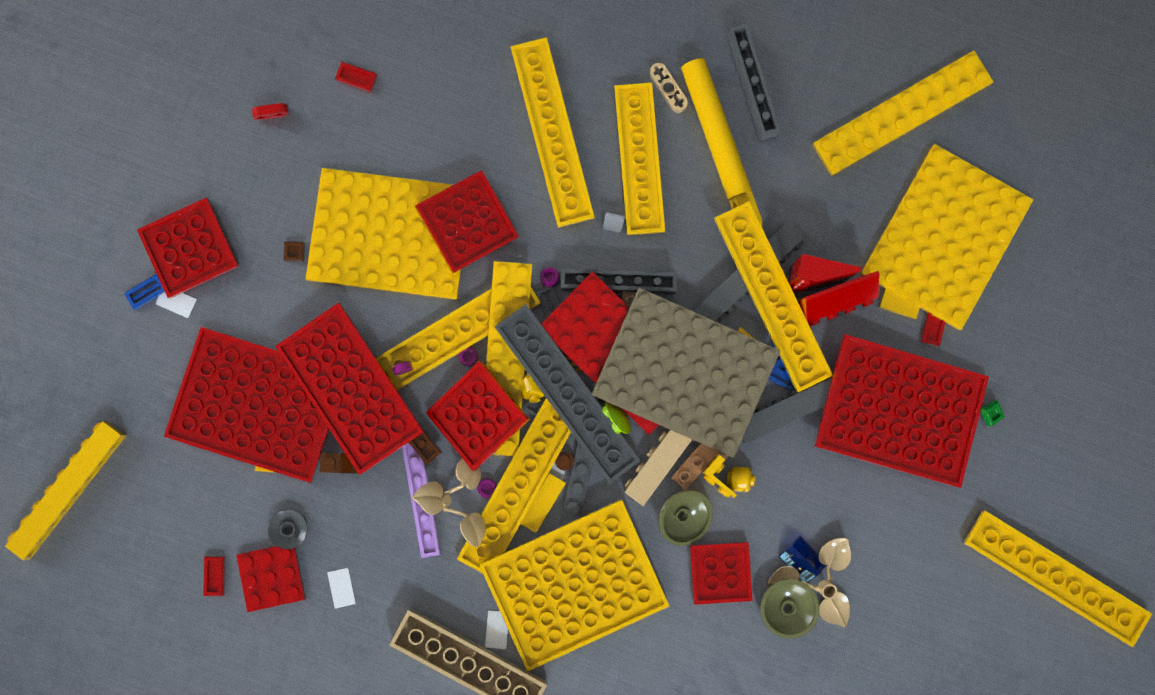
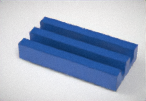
[124,274,165,310]

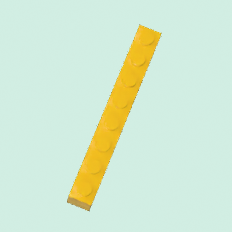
[5,421,127,560]

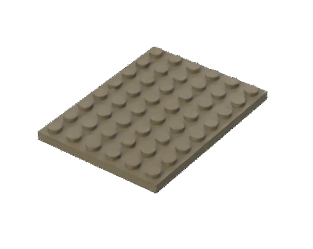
[591,288,780,458]

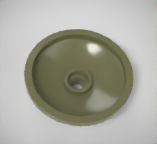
[658,490,713,546]
[760,579,819,639]

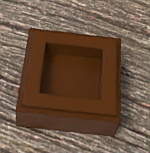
[284,242,305,262]

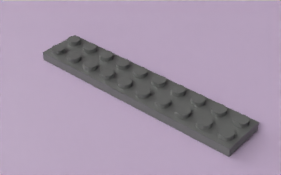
[494,304,640,484]

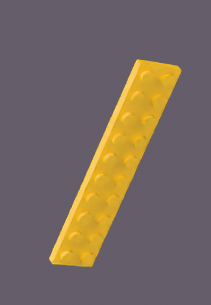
[510,37,595,228]
[812,51,994,176]
[714,201,833,392]
[486,261,532,456]
[377,288,541,390]
[457,399,571,574]
[963,510,1152,647]

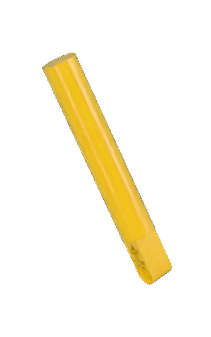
[681,58,762,226]

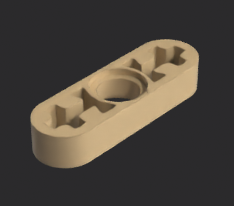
[650,63,688,113]

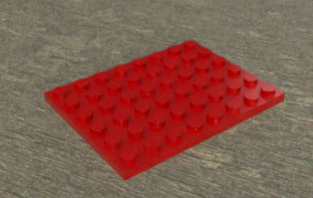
[163,327,329,483]
[814,334,989,488]

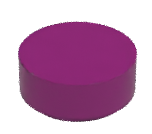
[540,267,559,287]
[459,347,478,366]
[392,361,413,376]
[477,479,497,498]

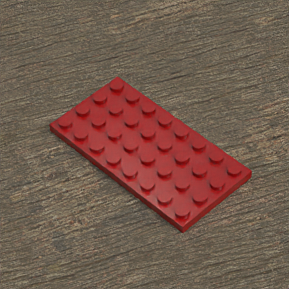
[541,271,659,435]
[275,303,425,475]

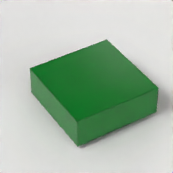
[980,400,1005,427]

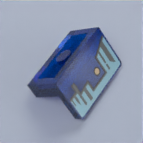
[779,536,826,583]

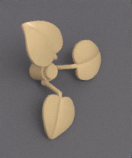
[412,458,486,547]
[767,538,851,627]

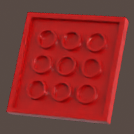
[414,170,519,274]
[137,197,239,299]
[425,361,530,471]

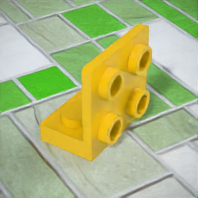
[702,454,737,498]

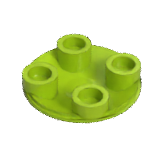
[602,402,631,434]

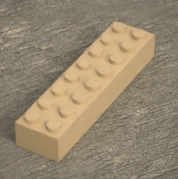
[389,608,548,695]

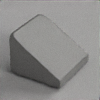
[603,212,625,233]

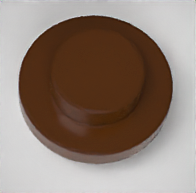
[555,451,574,471]

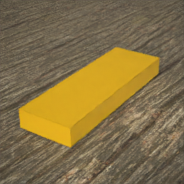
[521,473,566,533]

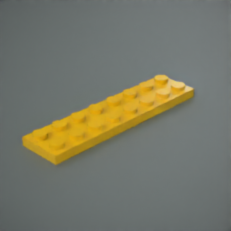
[614,82,665,236]

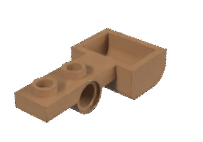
[670,438,744,490]

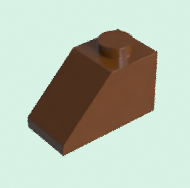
[320,453,358,474]

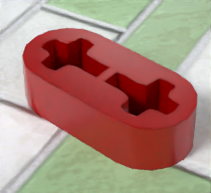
[252,103,289,120]

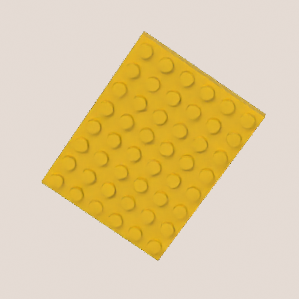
[860,144,1034,331]
[305,168,461,300]
[479,499,669,672]

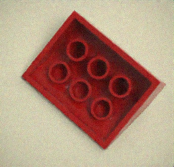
[787,254,861,293]
[798,271,880,327]

